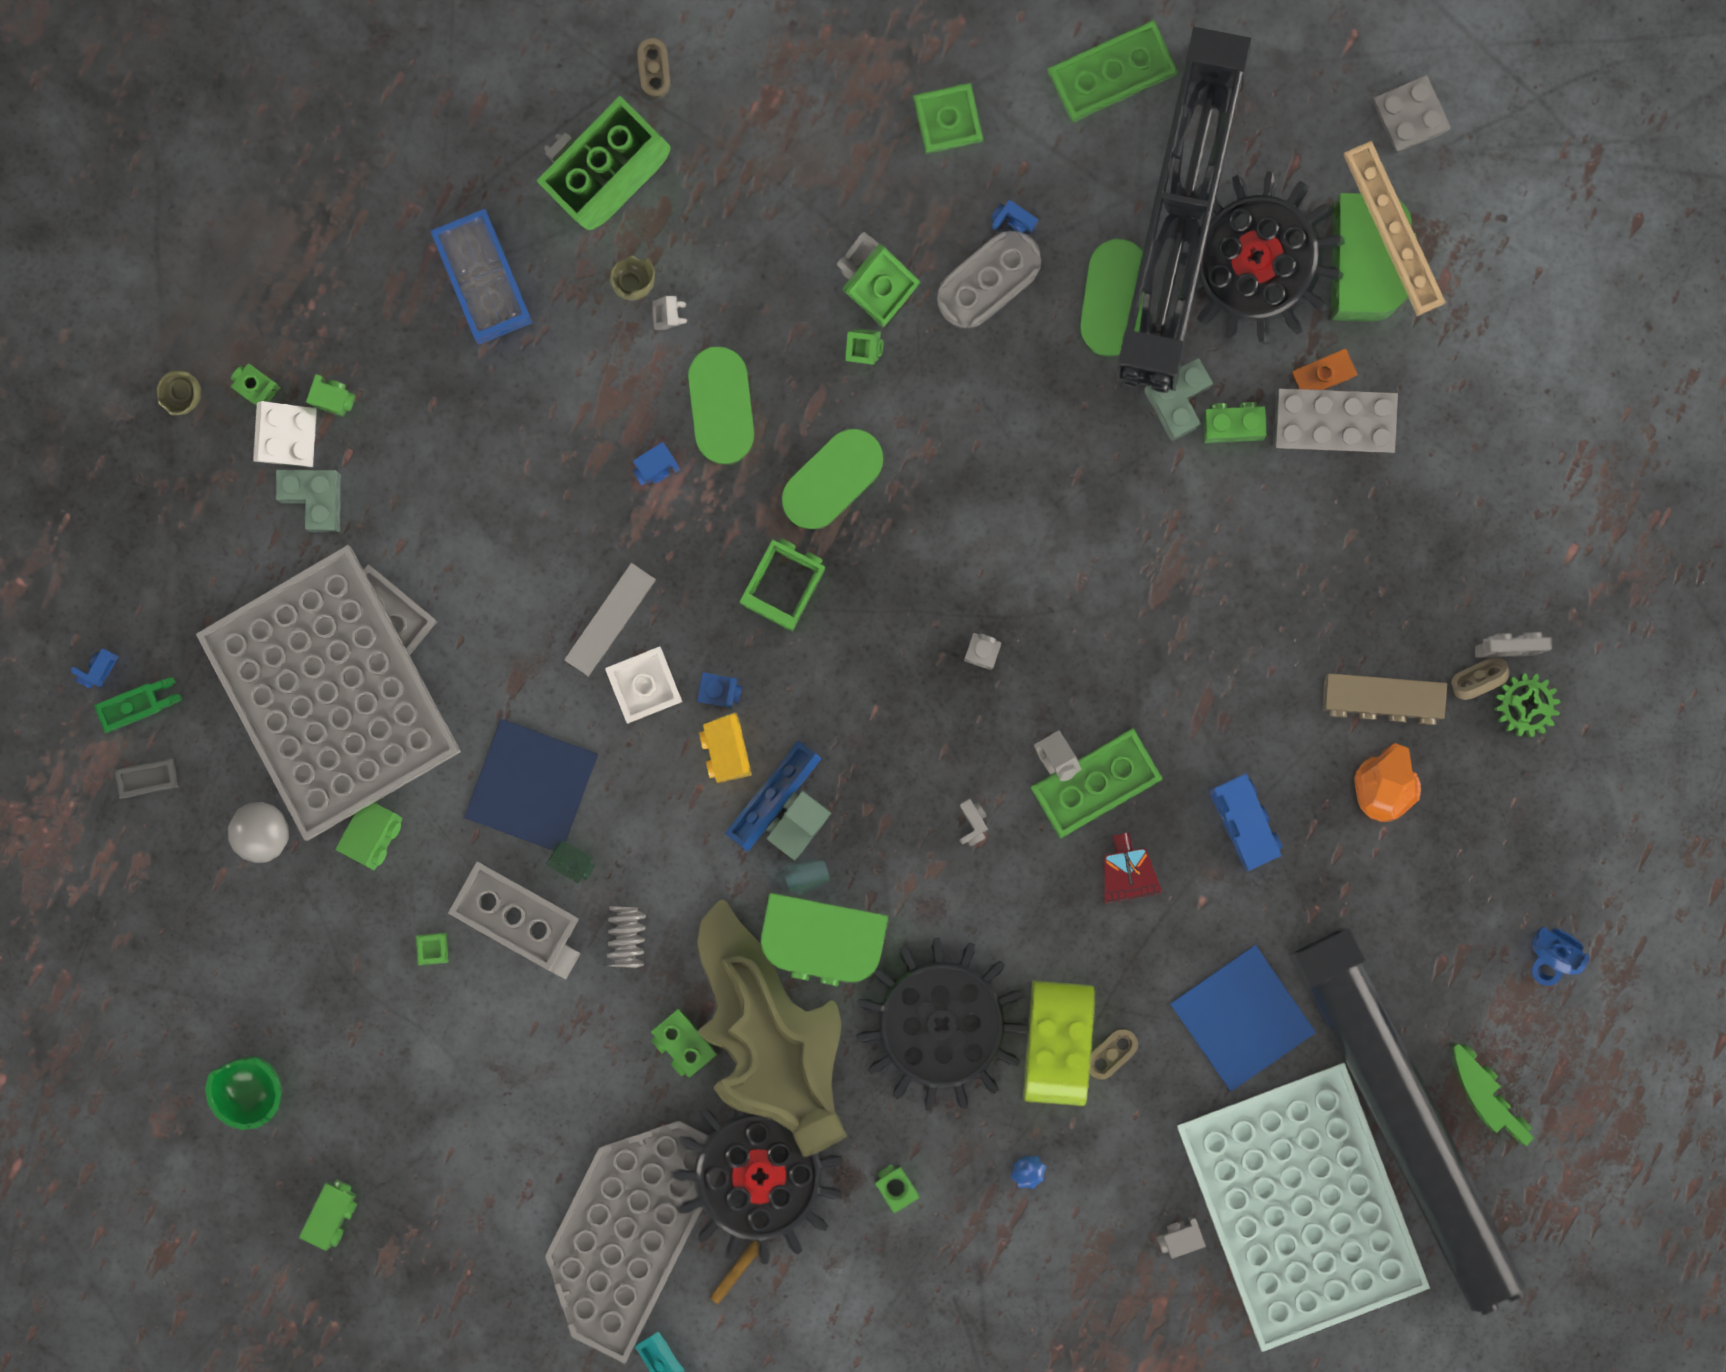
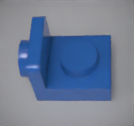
[991,199,1039,234]
[70,648,119,689]
[697,672,742,709]

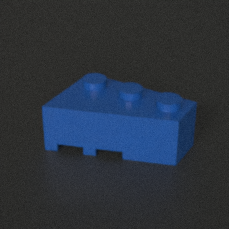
[1208,773,1283,871]

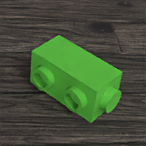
[299,1179,357,1251]

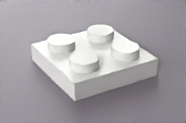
[253,401,316,468]
[605,647,682,724]

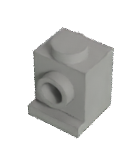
[964,633,1001,671]
[1034,730,1081,782]
[1157,1216,1206,1259]

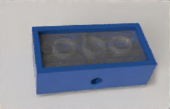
[430,209,533,345]

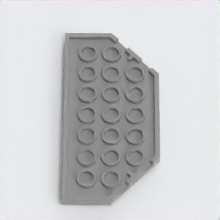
[545,1120,721,1364]

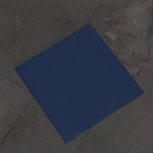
[464,719,598,854]

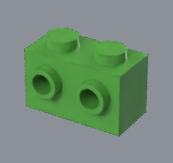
[1202,402,1267,443]
[335,803,403,871]
[651,1008,718,1078]

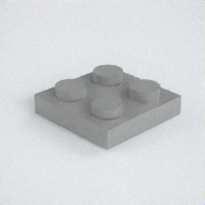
[1372,75,1451,153]

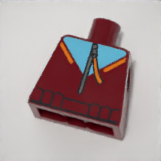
[1103,832,1162,904]

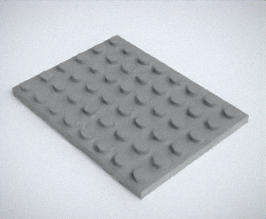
[196,545,461,841]

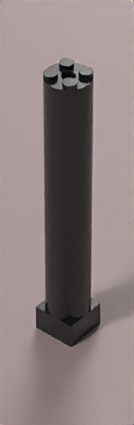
[1289,928,1526,1315]

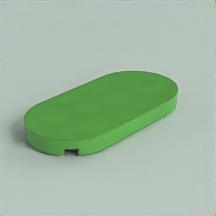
[1080,239,1144,356]
[688,347,754,465]
[782,429,883,530]

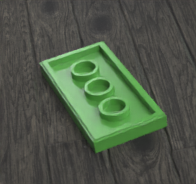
[1047,20,1179,123]
[1030,728,1163,839]

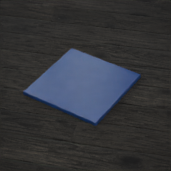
[1170,945,1316,1092]

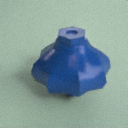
[1011,1155,1047,1189]

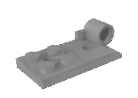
[448,861,581,979]

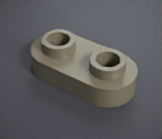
[637,38,670,99]
[1451,657,1510,700]
[1089,1029,1138,1080]

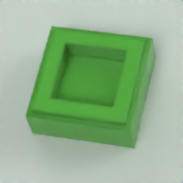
[416,933,449,965]

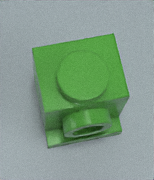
[845,329,883,364]
[231,363,280,406]
[306,374,355,417]

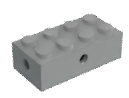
[1272,388,1398,453]

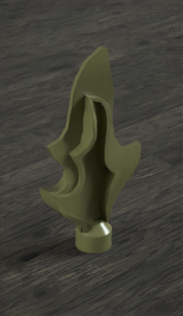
[697,899,847,1157]

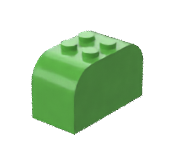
[537,96,670,230]
[1331,193,1417,322]
[761,893,888,986]

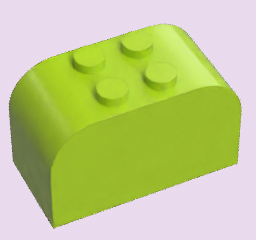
[1023,980,1095,1106]

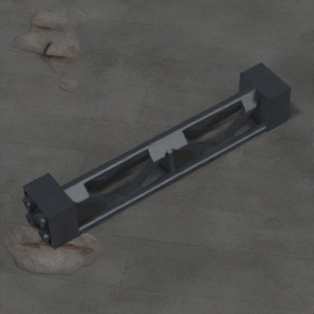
[1117,26,1252,393]

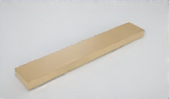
[1343,140,1446,316]

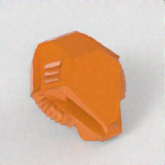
[1354,743,1421,822]

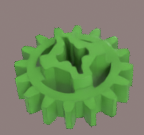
[1494,673,1561,738]

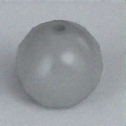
[227,802,290,863]

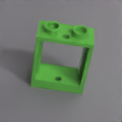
[739,538,825,632]

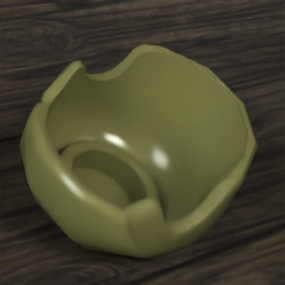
[610,255,655,301]
[156,370,202,415]

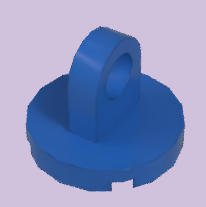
[1531,927,1590,986]

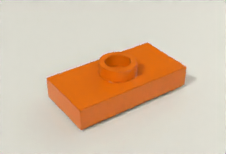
[1291,348,1358,390]

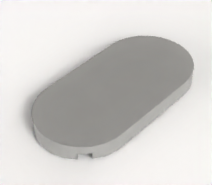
[937,231,1041,328]

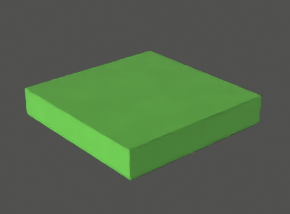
[913,83,983,154]
[842,244,921,327]

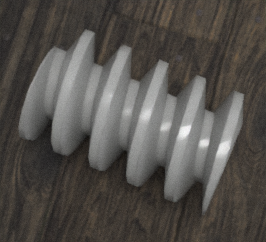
[606,906,646,968]

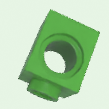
[875,1164,920,1214]

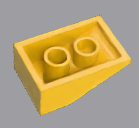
[699,713,752,784]

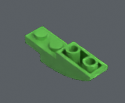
[1449,1042,1534,1146]

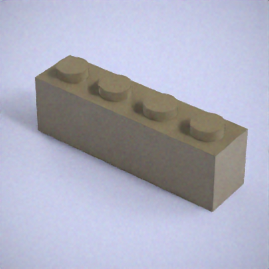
[1322,673,1447,725]

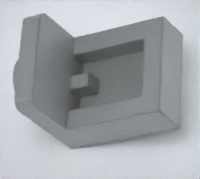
[836,232,879,280]
[959,799,988,847]

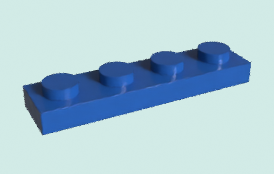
[725,740,822,852]

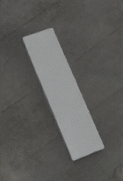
[564,563,656,677]

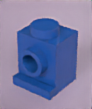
[632,442,680,485]

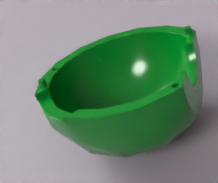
[205,1055,282,1130]

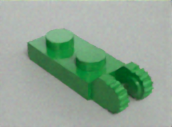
[94,677,182,733]

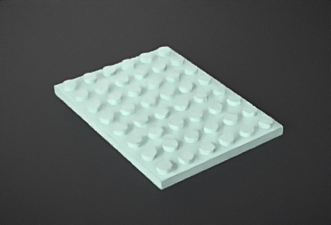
[1176,1063,1430,1352]

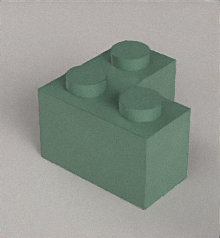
[1144,358,1213,442]
[276,470,341,533]
[766,791,831,861]

